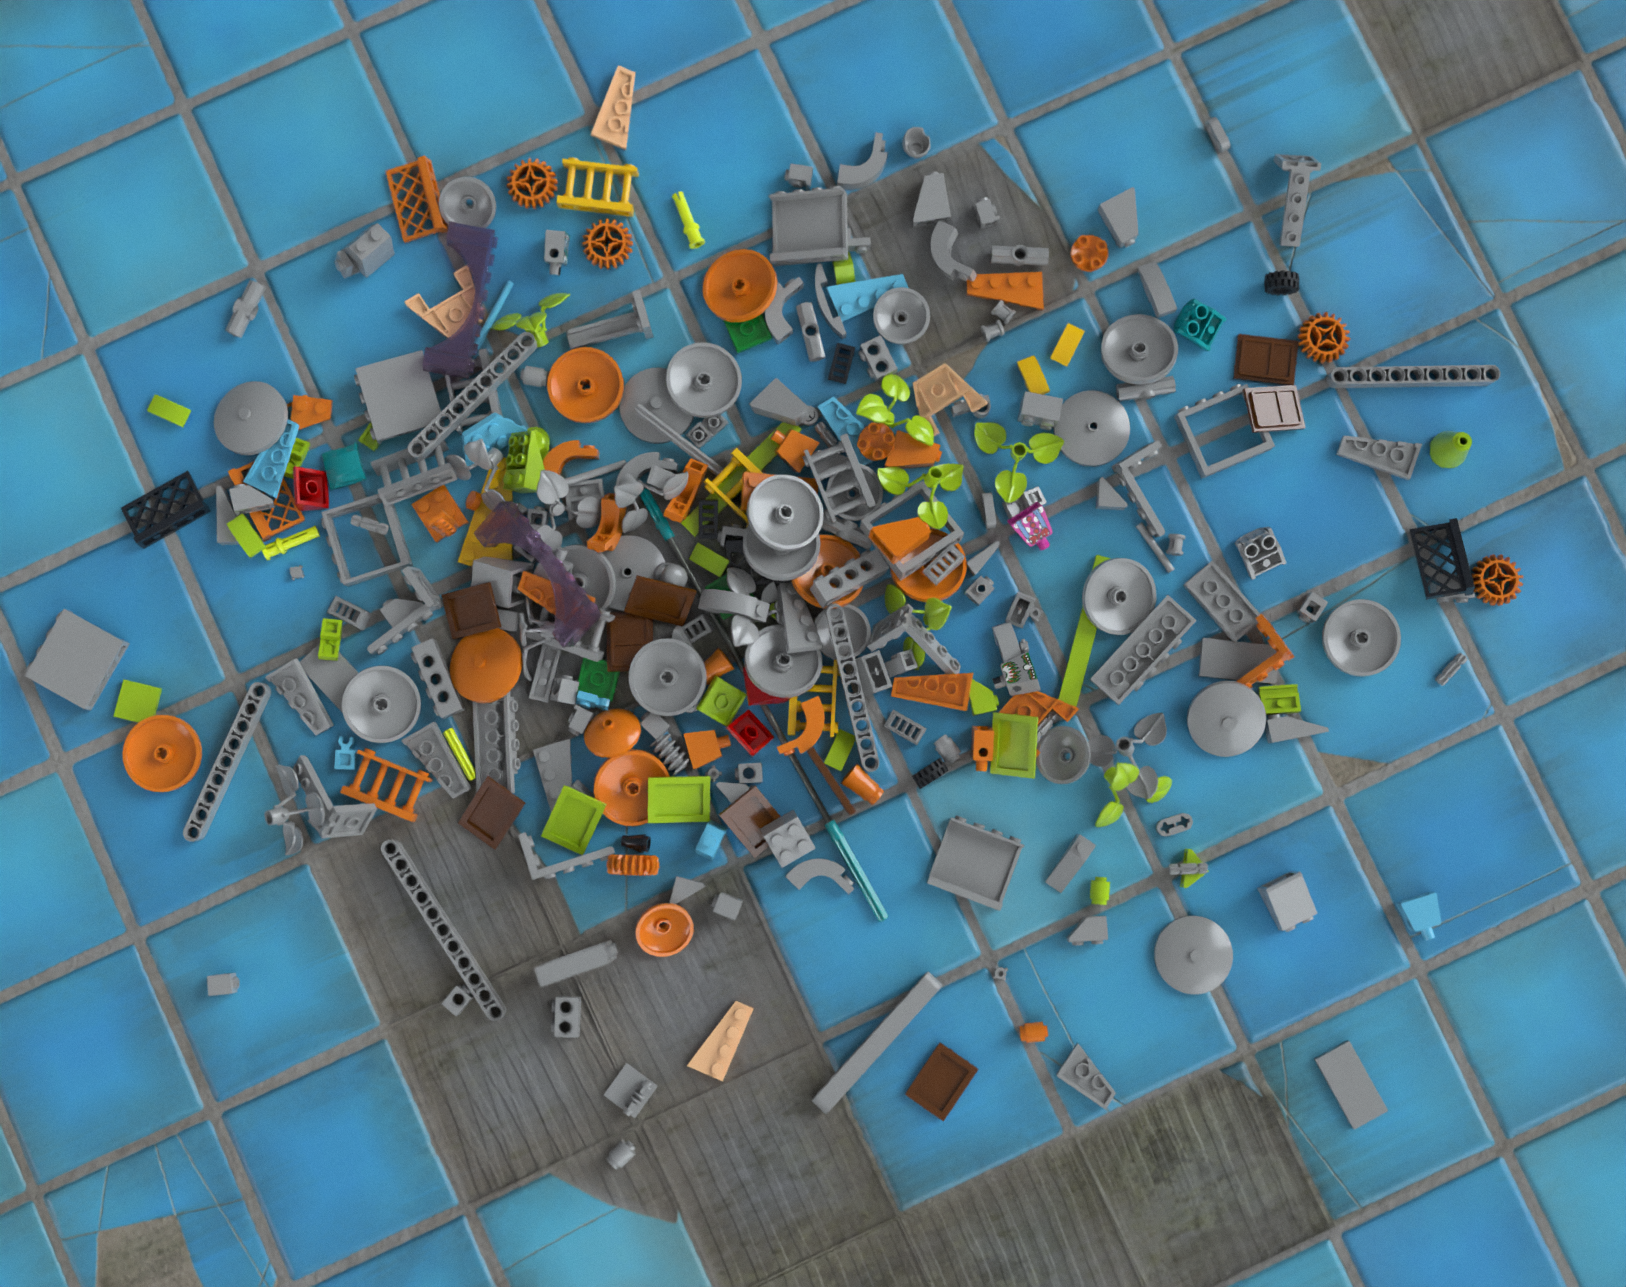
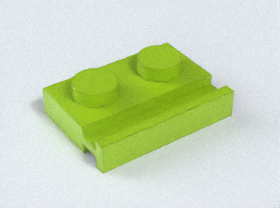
[1258,684,1301,715]

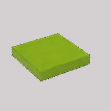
[696,676,747,727]
[113,679,162,723]

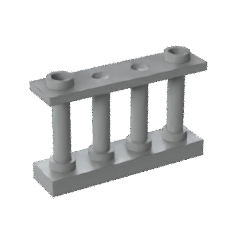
[440,348,503,435]
[803,433,876,524]
[370,438,458,506]
[526,607,615,662]

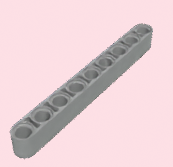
[408,332,537,460]
[1326,365,1501,388]
[825,603,879,772]
[183,682,271,842]
[811,971,943,1114]

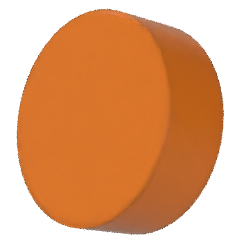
[466,491,482,511]

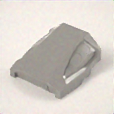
[1235,526,1286,580]

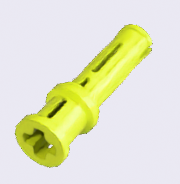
[672,192,705,249]
[262,525,320,561]

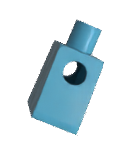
[695,820,728,861]
[1396,892,1441,940]

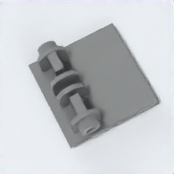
[604,1063,658,1118]

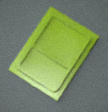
[990,712,1038,779]
[647,776,711,823]
[541,785,607,855]

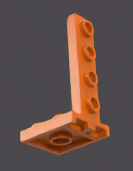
[411,485,469,543]
[1236,614,1295,688]

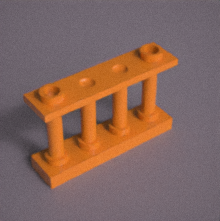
[340,748,433,822]

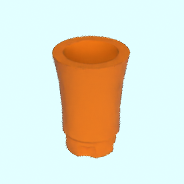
[704,648,735,685]
[840,763,884,805]

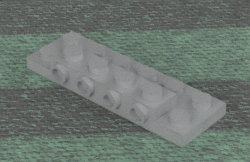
[1090,595,1197,705]
[473,692,521,793]

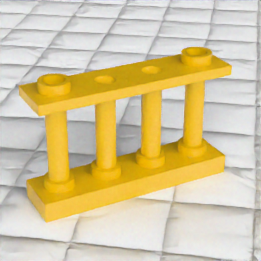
[556,157,639,217]
[704,448,762,528]
[788,660,840,738]

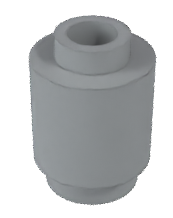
[520,365,549,387]
[934,734,961,764]
[606,1140,636,1170]

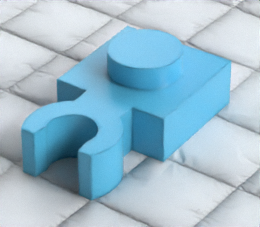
[576,691,610,711]
[334,736,356,770]

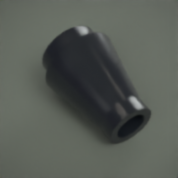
[621,834,651,853]

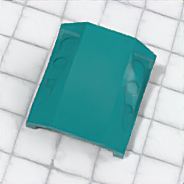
[1174,299,1227,351]
[322,442,367,490]

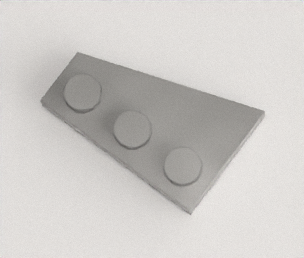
[1056,1043,1116,1109]

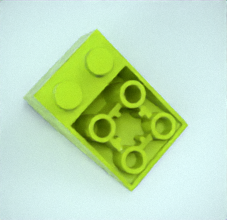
[503,430,545,494]

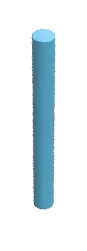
[473,280,514,350]

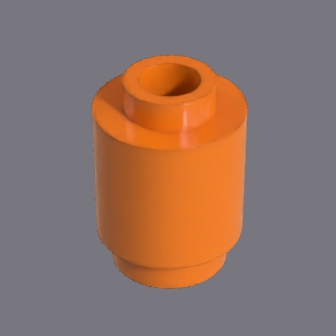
[1019,1022,1048,1043]

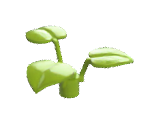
[490,293,570,348]
[856,374,934,446]
[974,422,1064,503]
[877,464,964,529]
[885,584,952,670]
[1095,763,1172,827]

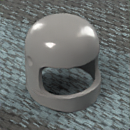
[653,562,688,587]

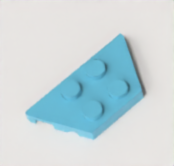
[462,412,528,466]

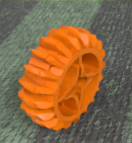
[507,158,558,210]
[582,218,633,270]
[1298,312,1350,364]
[1471,554,1523,606]
[607,854,659,875]

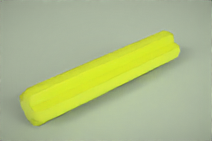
[443,728,476,781]

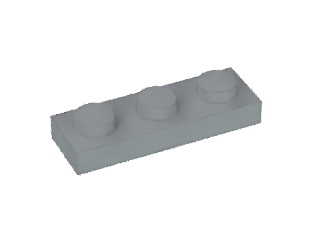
[529,643,562,703]

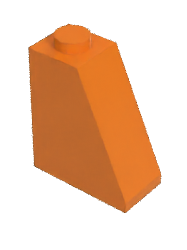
[884,430,942,469]
[868,517,931,565]

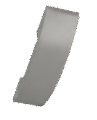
[815,263,846,339]

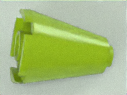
[1429,431,1472,468]

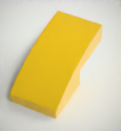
[1050,323,1085,366]
[1017,355,1050,395]

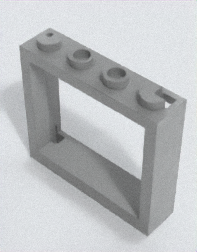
[1174,384,1275,479]
[860,481,964,581]
[321,494,413,587]
[534,940,619,987]

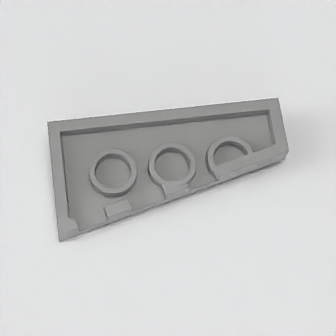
[1336,436,1422,480]
[777,582,823,654]
[265,658,334,735]
[401,722,471,799]
[533,739,572,812]

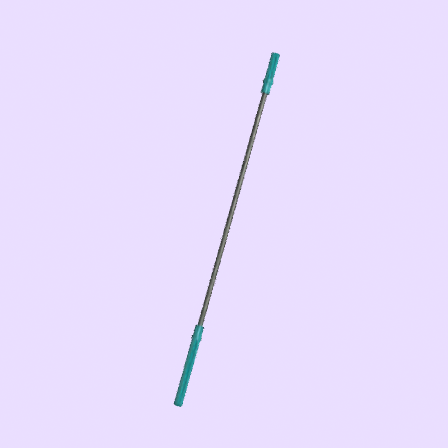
[639,488,888,922]

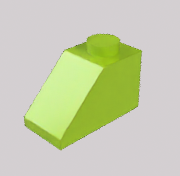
[969,679,999,716]

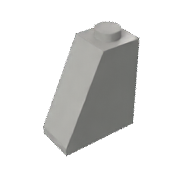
[912,172,951,228]
[1098,187,1138,248]
[749,378,810,426]

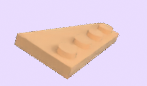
[591,65,635,150]
[687,1001,754,1081]

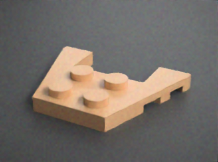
[404,265,483,341]
[913,363,988,436]

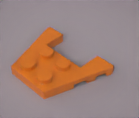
[999,691,1079,758]

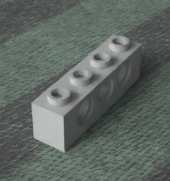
[810,549,889,608]
[411,638,466,719]

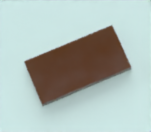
[807,747,856,815]

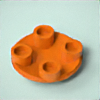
[1070,235,1108,272]
[857,422,895,461]

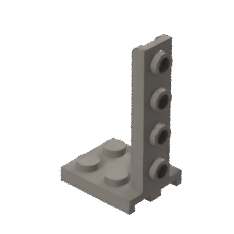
[1274,154,1321,247]
[566,290,653,350]
[1111,440,1165,538]
[367,566,444,655]
[867,603,961,674]
[293,755,377,838]
[518,832,615,880]

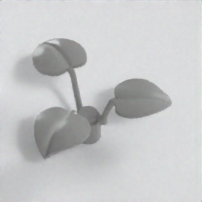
[445,439,512,515]
[531,470,601,557]
[614,471,689,533]
[727,568,784,647]
[519,596,561,681]
[1088,713,1167,799]
[265,765,324,855]

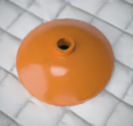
[584,708,641,758]
[635,903,694,957]

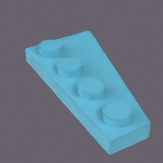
[826,274,908,321]
[817,396,873,466]
[243,419,299,499]

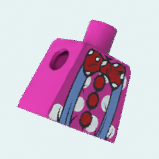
[1007,501,1053,551]

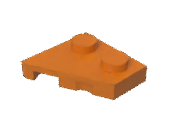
[291,395,333,430]

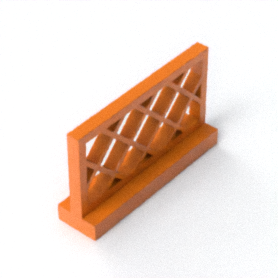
[386,155,449,243]
[228,461,305,542]

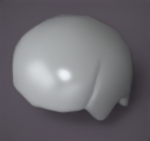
[902,127,931,158]

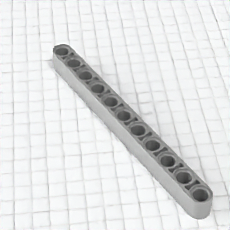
[381,840,506,1021]

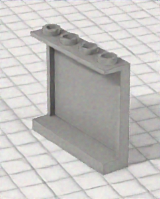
[769,186,848,266]
[354,350,445,444]
[25,609,130,710]
[926,815,1024,911]

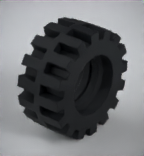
[1264,270,1299,296]
[912,757,949,789]

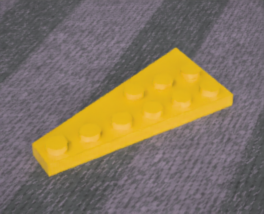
[458,457,513,567]

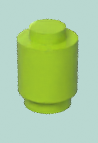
[1089,877,1110,905]

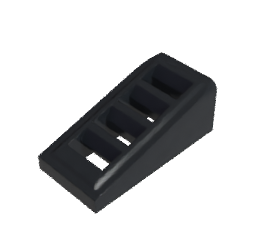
[828,342,856,384]
[699,499,718,539]

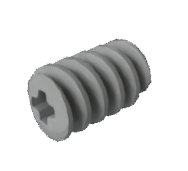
[649,733,690,777]

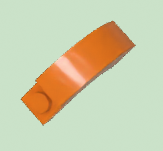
[543,440,600,475]
[663,458,708,523]
[587,493,626,552]
[777,696,825,756]

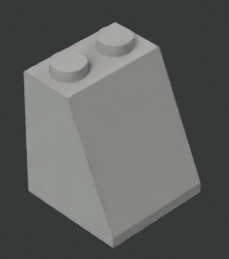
[340,223,395,278]
[470,557,534,608]
[1257,871,1317,932]

